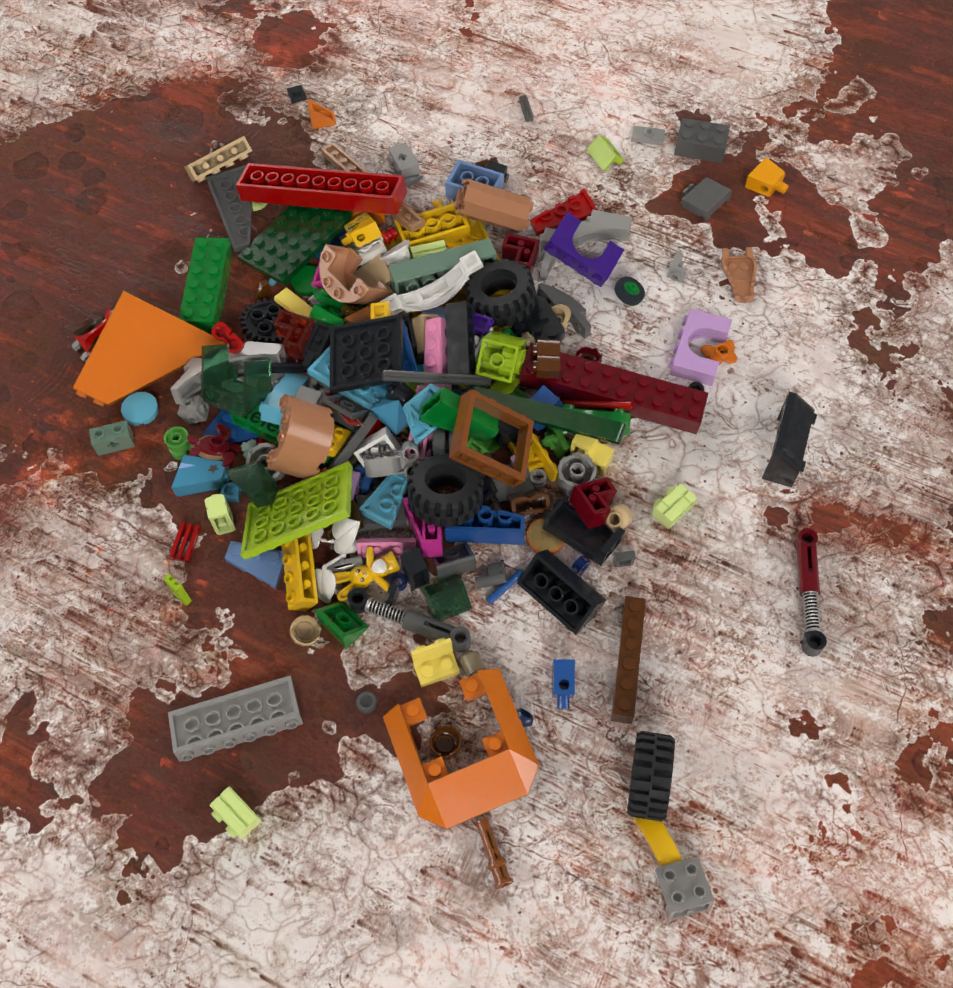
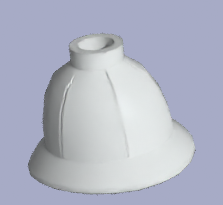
[379,240,411,265]

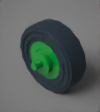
[614,276,645,306]

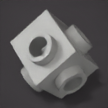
[177,395,210,424]

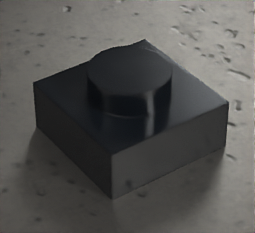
[287,85,307,104]

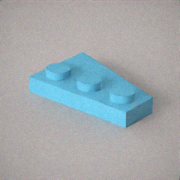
[359,474,408,530]

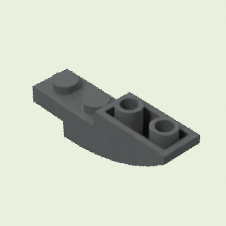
[537,283,591,339]

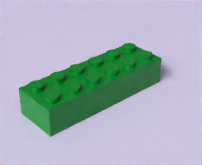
[179,237,233,334]

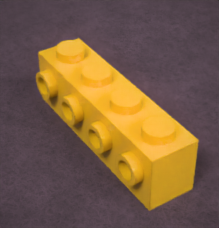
[281,533,318,611]

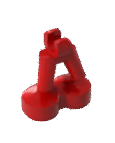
[212,322,245,354]

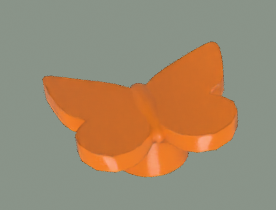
[700,340,738,365]

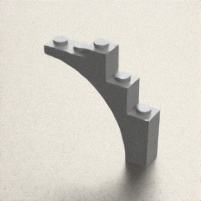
[537,209,632,280]
[170,341,289,405]

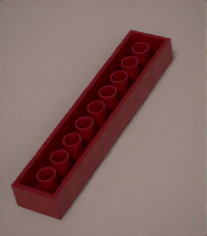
[518,344,708,434]

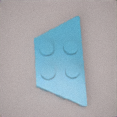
[403,384,440,445]

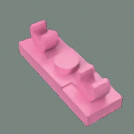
[357,537,417,559]

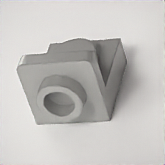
[667,251,687,283]

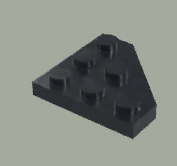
[511,295,565,344]

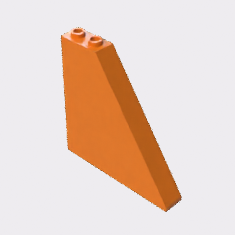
[73,291,224,407]

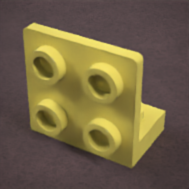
[411,638,460,687]

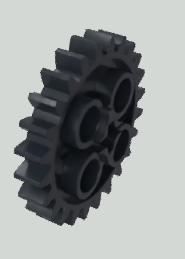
[240,298,298,344]

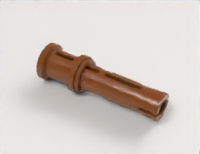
[475,818,514,889]

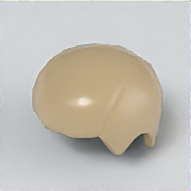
[290,615,321,646]

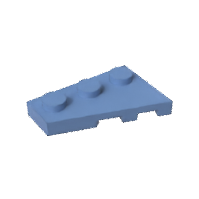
[225,541,284,590]

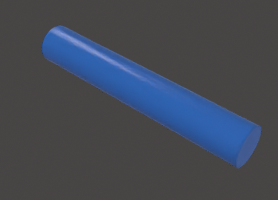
[486,569,523,605]

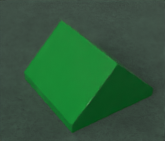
[315,601,369,649]

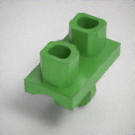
[542,427,572,459]

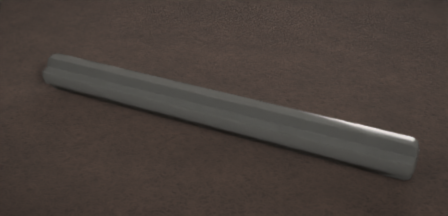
[382,370,491,386]

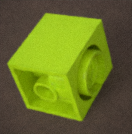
[475,331,527,383]

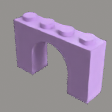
[669,309,732,386]

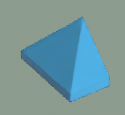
[370,399,409,435]

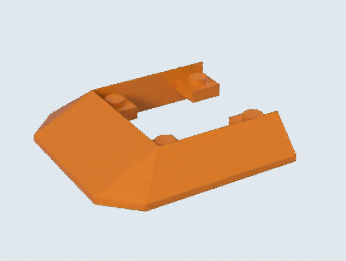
[383,668,539,829]

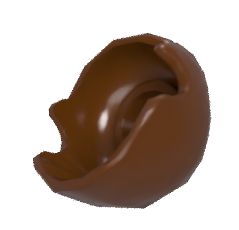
[429,725,462,759]

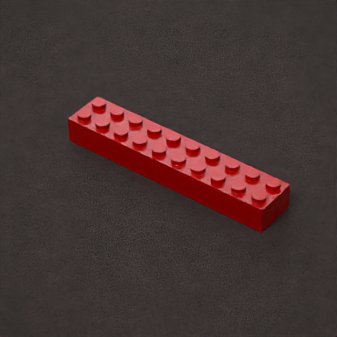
[236,163,407,215]

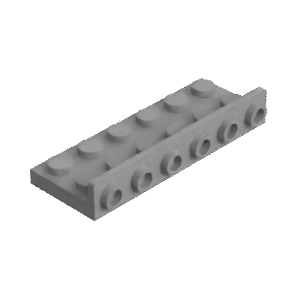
[168,675,303,762]

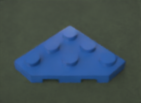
[203,391,259,445]

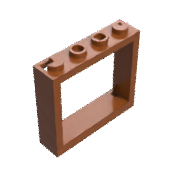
[449,389,534,487]

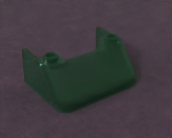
[201,343,272,417]

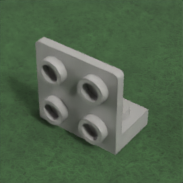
[655,857,714,921]

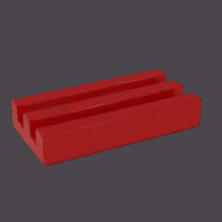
[169,522,201,563]

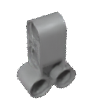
[363,440,419,479]

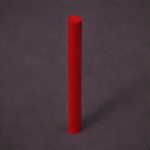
[561,400,633,409]

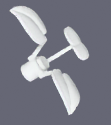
[311,518,360,603]

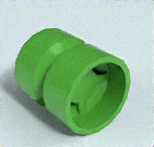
[164,427,193,460]

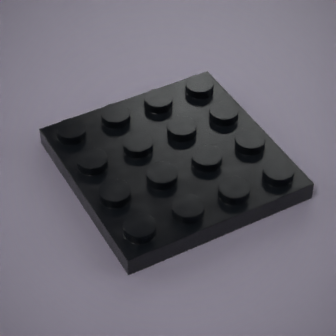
[330,314,404,393]

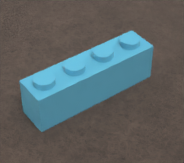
[259,373,309,425]

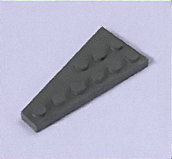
[206,165,252,253]

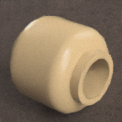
[605,504,633,530]

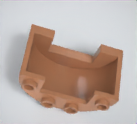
[319,244,394,305]
[266,394,334,479]

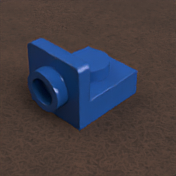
[355,466,376,495]

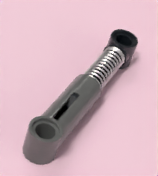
[347,588,471,653]

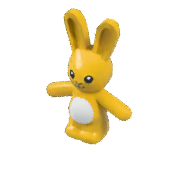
[334,546,400,602]

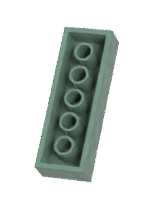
[388,238,497,295]

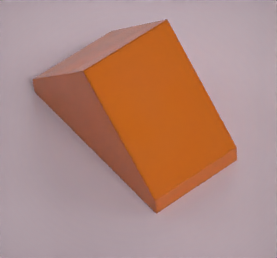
[307,99,336,129]

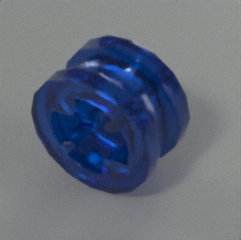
[571,555,591,575]
[389,572,407,592]

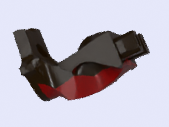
[71,303,116,363]

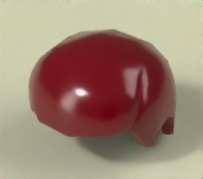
[575,347,603,363]

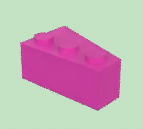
[402,498,443,558]

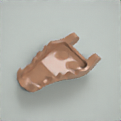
[721,247,757,303]

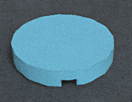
[121,392,159,426]

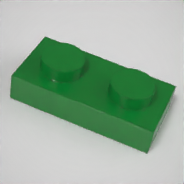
[313,286,350,312]

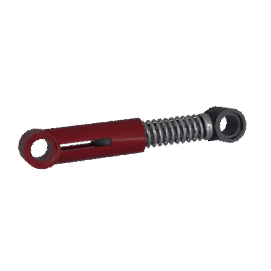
[794,528,827,657]

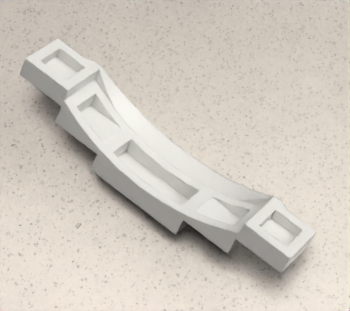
[380,250,484,316]

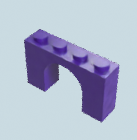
[544,212,624,287]

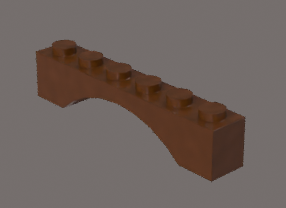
[611,596,646,724]

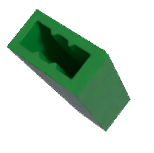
[419,387,499,442]

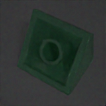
[420,574,472,621]

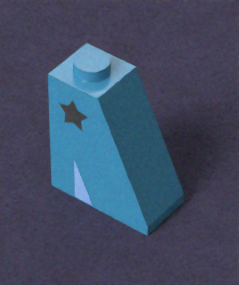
[171,455,232,497]

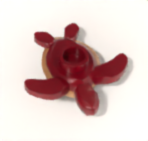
[187,424,243,467]

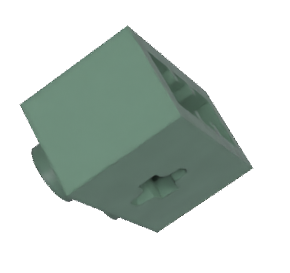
[89,420,135,456]

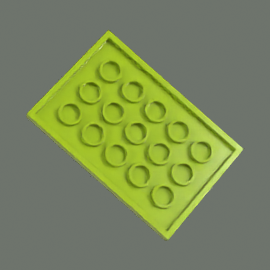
[240,461,353,560]

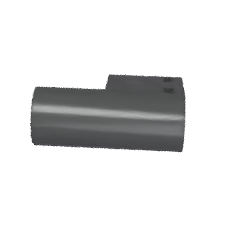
[475,560,507,589]

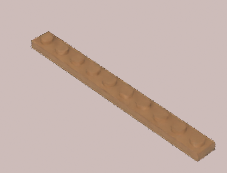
[320,142,425,233]

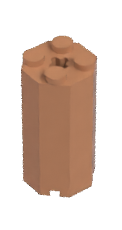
[454,178,534,233]

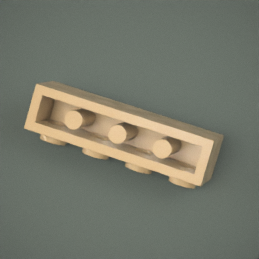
[184,136,252,183]

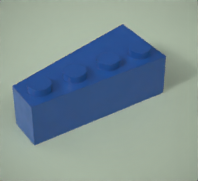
[445,505,525,545]

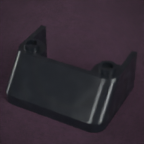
[762,391,817,487]

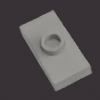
[631,126,665,145]

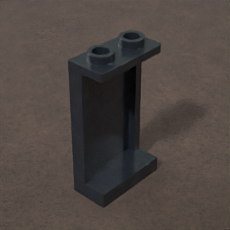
[542,495,625,566]

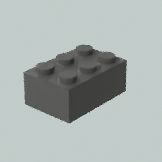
[674,118,730,163]

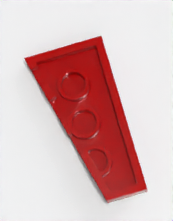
[530,188,597,236]

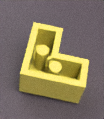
[570,434,614,476]

